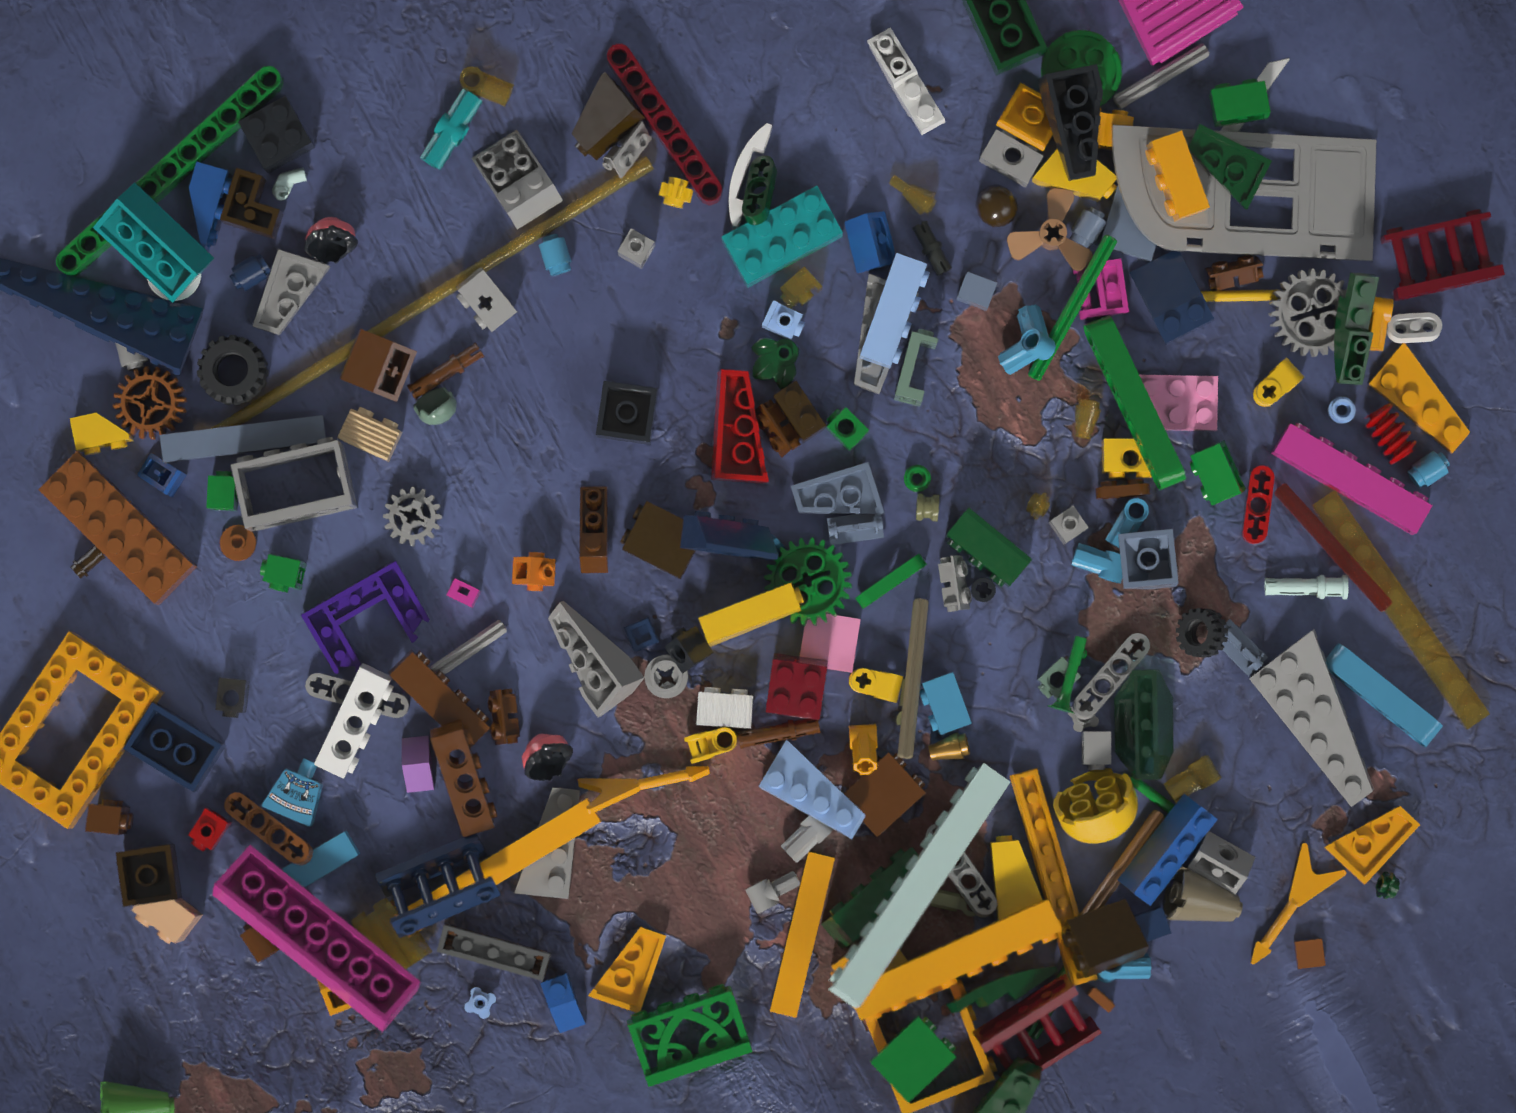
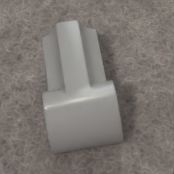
[781,816,834,863]

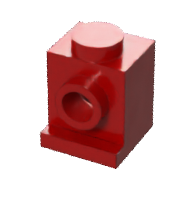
[188,808,232,851]

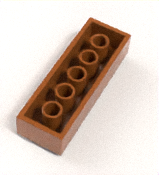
[38,451,197,605]

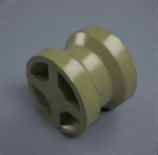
[916,494,939,522]

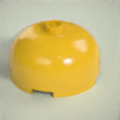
[1053,768,1138,844]

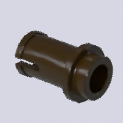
[70,545,106,579]

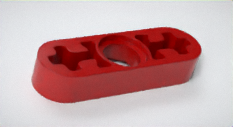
[1242,465,1275,544]

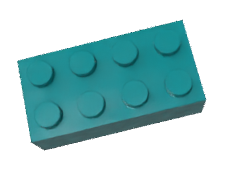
[722,186,843,288]

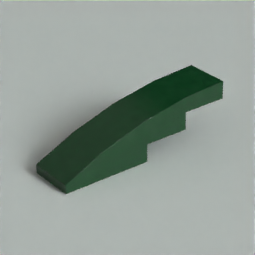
[946,966,1058,1013]

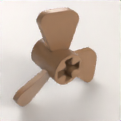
[1007,188,1093,271]

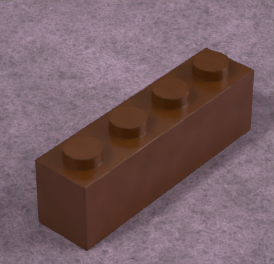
[388,649,490,748]

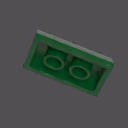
[946,507,1032,588]

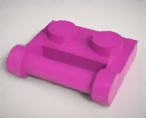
[1073,259,1129,320]

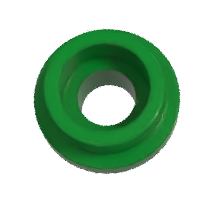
[904,465,931,492]

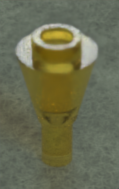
[889,175,937,215]

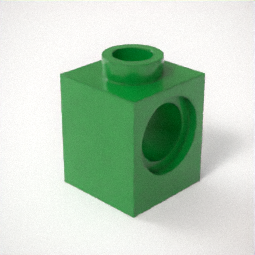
[826,407,869,451]
[206,471,238,511]

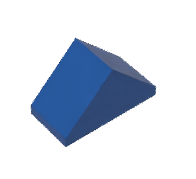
[137,453,187,498]

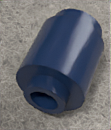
[229,254,271,291]

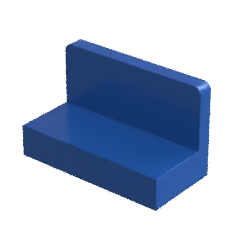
[845,211,896,273]

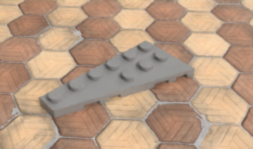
[1249,629,1374,807]

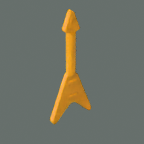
[578,766,710,814]
[1250,843,1346,964]

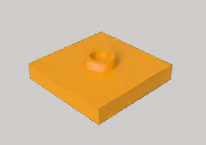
[996,82,1053,151]

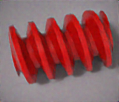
[1363,403,1417,465]

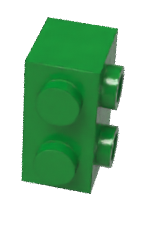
[1209,79,1271,127]
[1189,440,1246,506]
[260,554,307,593]

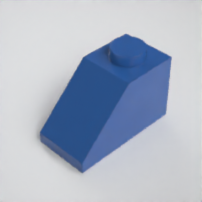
[540,972,586,1033]

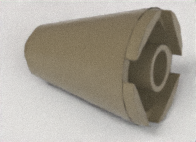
[1163,866,1243,922]

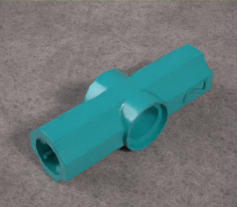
[420,89,483,170]

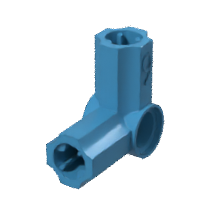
[998,305,1056,375]

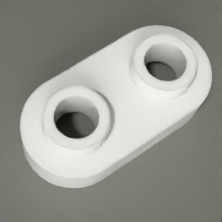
[1387,312,1442,343]

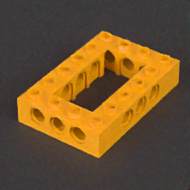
[0,631,164,829]

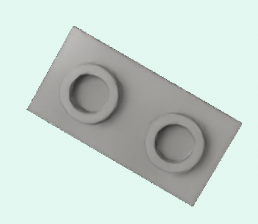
[603,121,652,178]
[938,556,972,612]

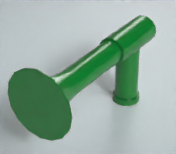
[1048,636,1087,714]

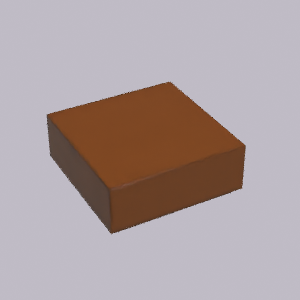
[1294,938,1326,969]
[1086,986,1115,1013]

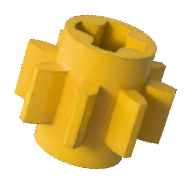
[659,177,693,208]

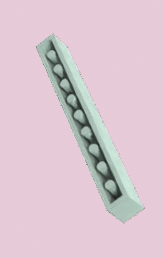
[829,763,1010,1008]

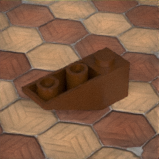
[579,486,608,573]

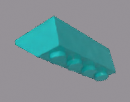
[93,182,214,303]

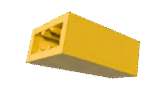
[1032,149,1117,202]

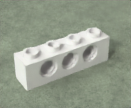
[314,663,394,779]

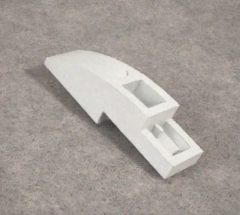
[867,28,945,135]

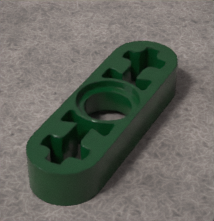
[742,155,777,225]

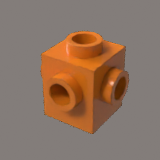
[512,552,556,591]

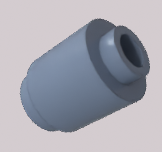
[1070,207,1107,249]

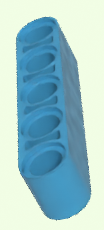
[1326,643,1443,748]

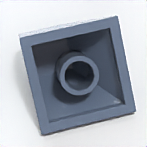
[1118,529,1178,589]

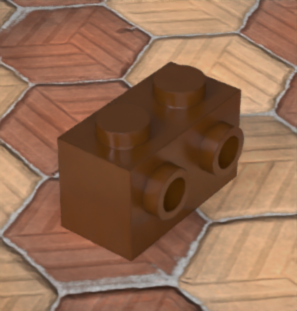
[85,799,133,835]

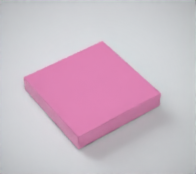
[800,614,861,673]

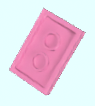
[1139,375,1218,431]

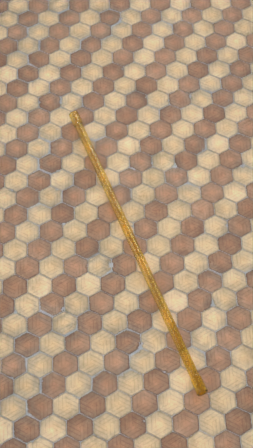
[210,156,654,429]

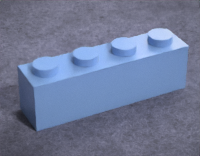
[860,253,930,369]

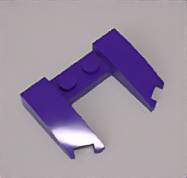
[301,559,430,674]

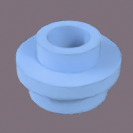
[1328,397,1356,424]

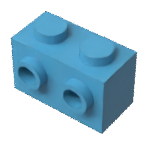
[919,672,972,735]

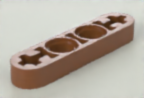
[224,792,313,866]

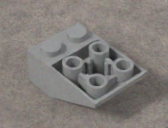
[471,130,563,230]

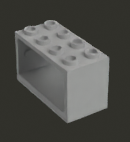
[231,437,358,532]

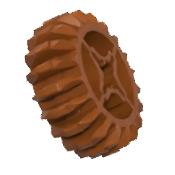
[113,366,187,440]

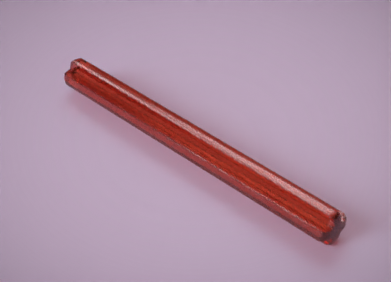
[1274,483,1392,612]

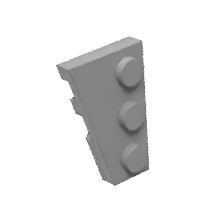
[253,249,330,336]

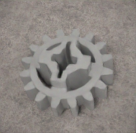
[383,487,443,546]

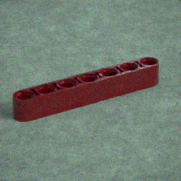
[607,44,722,205]

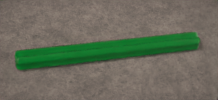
[1028,234,1117,381]

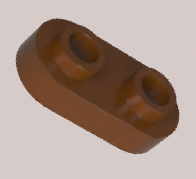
[1095,479,1150,499]

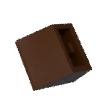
[340,329,417,402]

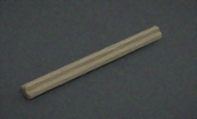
[898,598,929,759]

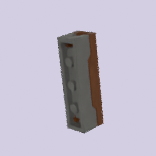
[437,924,552,981]

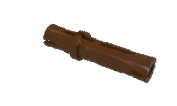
[407,342,485,400]
[737,718,821,749]

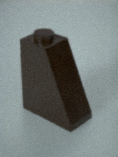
[571,72,645,161]

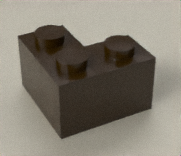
[220,168,284,240]

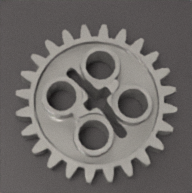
[1268,268,1347,357]

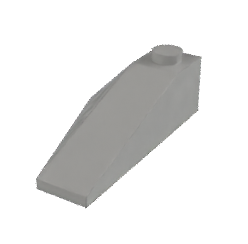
[548,601,645,717]

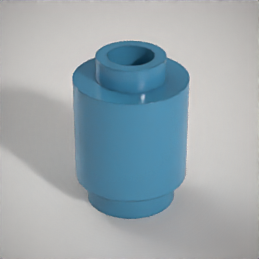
[538,234,572,276]
[1407,451,1450,489]

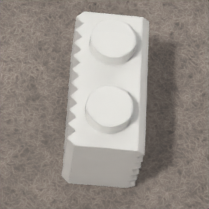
[696,687,753,729]

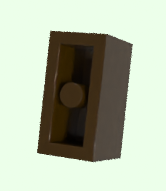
[773,381,826,443]

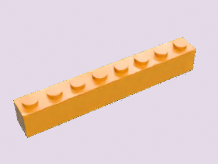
[855,899,1062,1023]

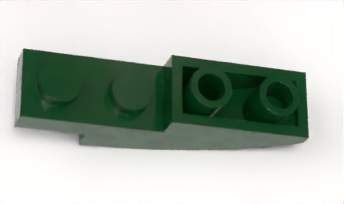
[1334,272,1379,385]

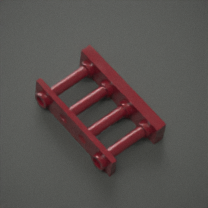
[1380,209,1505,302]
[972,974,1102,1077]

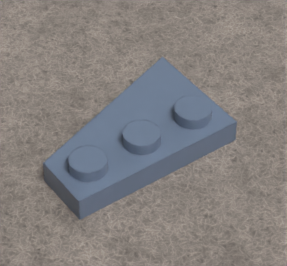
[791,462,885,515]

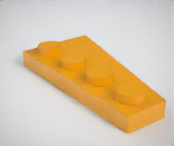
[1368,343,1470,454]

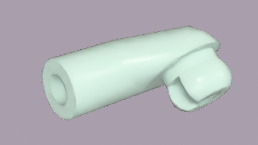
[272,168,307,201]

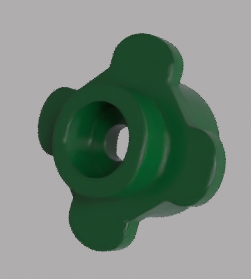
[1376,871,1400,899]

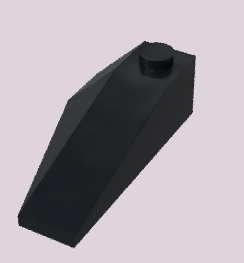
[1038,64,1103,181]

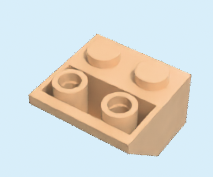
[132,898,203,944]

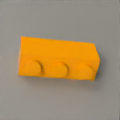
[1145,130,1210,222]

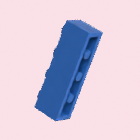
[1117,794,1218,906]

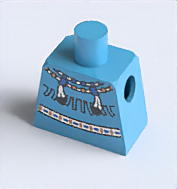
[262,758,323,827]

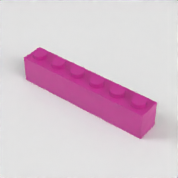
[1271,423,1433,535]

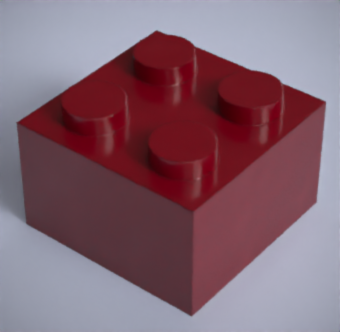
[766,653,828,720]

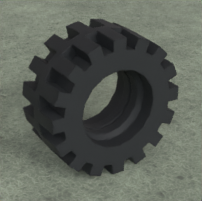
[1175,608,1228,657]

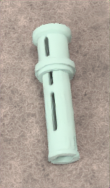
[1264,575,1348,599]

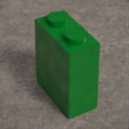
[870,1015,956,1103]

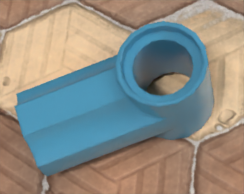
[1105,498,1149,548]
[1071,543,1123,584]
[1097,954,1152,983]

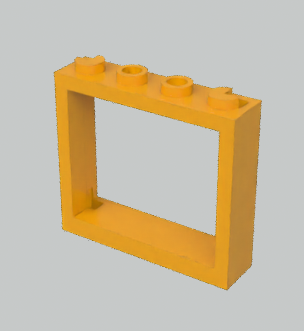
[865,979,997,1113]

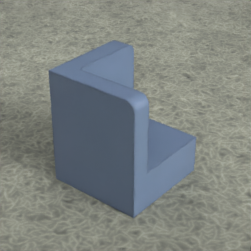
[956,272,997,311]

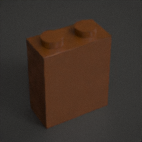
[843,752,925,837]

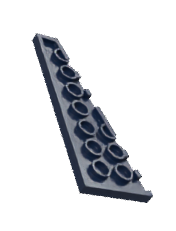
[0,258,203,375]

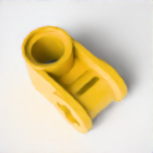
[1253,357,1305,407]
[849,668,903,703]
[684,727,738,764]

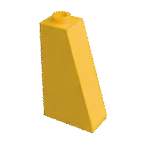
[699,583,804,647]
[990,835,1043,921]

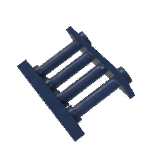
[375,833,501,938]

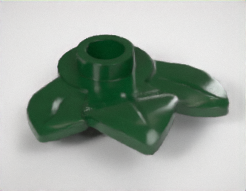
[751,338,799,389]

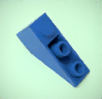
[189,162,232,252]

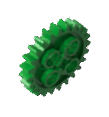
[764,537,853,626]

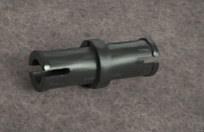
[912,220,952,276]

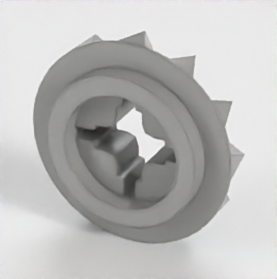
[645,655,688,698]

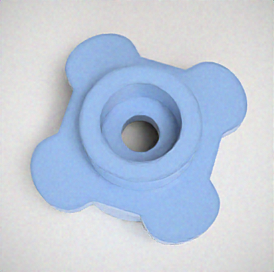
[464,987,496,1019]

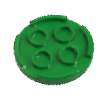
[1040,30,1122,107]

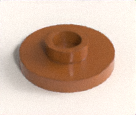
[220,525,257,561]

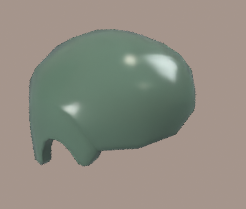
[413,387,457,425]

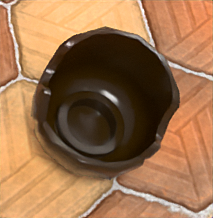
[975,185,1018,227]

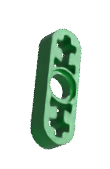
[855,553,927,609]

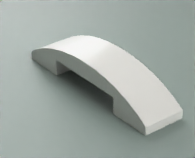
[729,123,772,230]

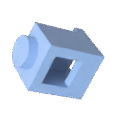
[762,300,805,340]

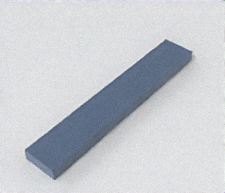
[160,415,326,463]

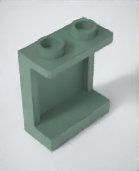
[894,329,938,407]

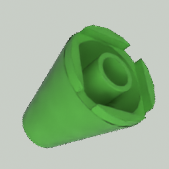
[100,1081,174,1113]

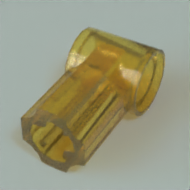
[460,66,514,107]
[1163,754,1222,803]

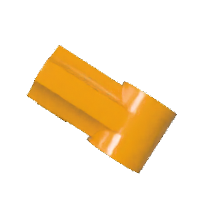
[1368,296,1394,351]
[849,724,877,775]

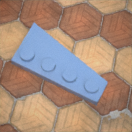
[759,739,866,839]

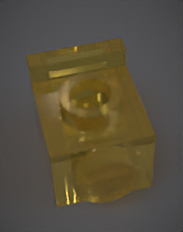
[780,266,822,309]

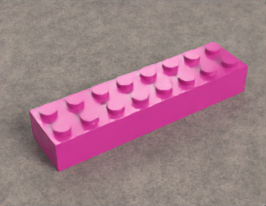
[212,845,421,1032]

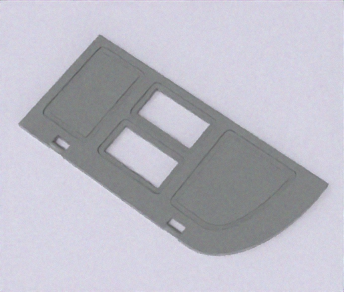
[1112,125,1376,261]

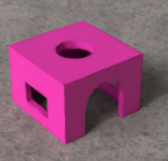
[447,578,481,608]

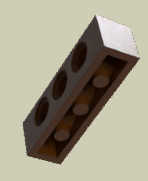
[430,720,498,837]

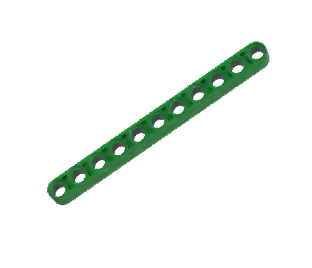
[56,66,284,276]

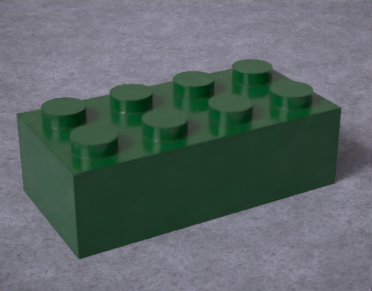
[962,0,1047,76]

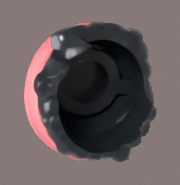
[304,217,358,264]
[522,734,573,781]

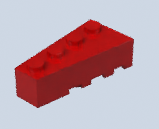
[711,369,769,484]

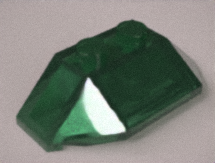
[1114,670,1174,780]

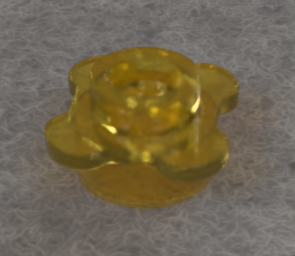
[1026,492,1050,520]

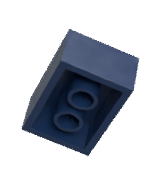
[123,702,226,792]

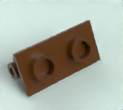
[1205,255,1263,291]
[755,400,801,458]
[488,689,520,745]

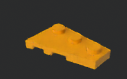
[1324,806,1420,885]
[588,927,666,1012]

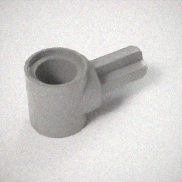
[745,872,800,914]

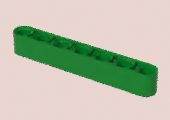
[1083,315,1186,490]

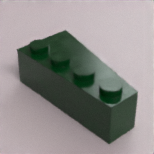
[821,847,919,949]
[972,1056,1043,1113]

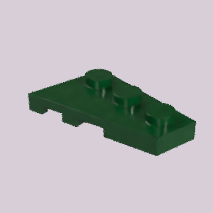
[1188,124,1272,210]

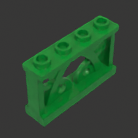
[627,984,753,1087]

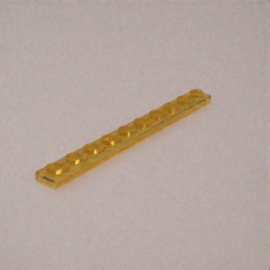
[1311,490,1490,730]

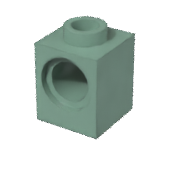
[1037,657,1081,699]

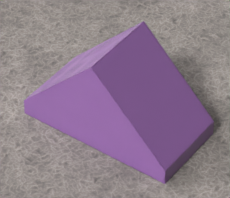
[402,736,435,793]

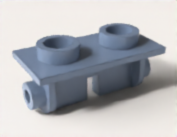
[827,514,884,545]
[1222,619,1268,677]

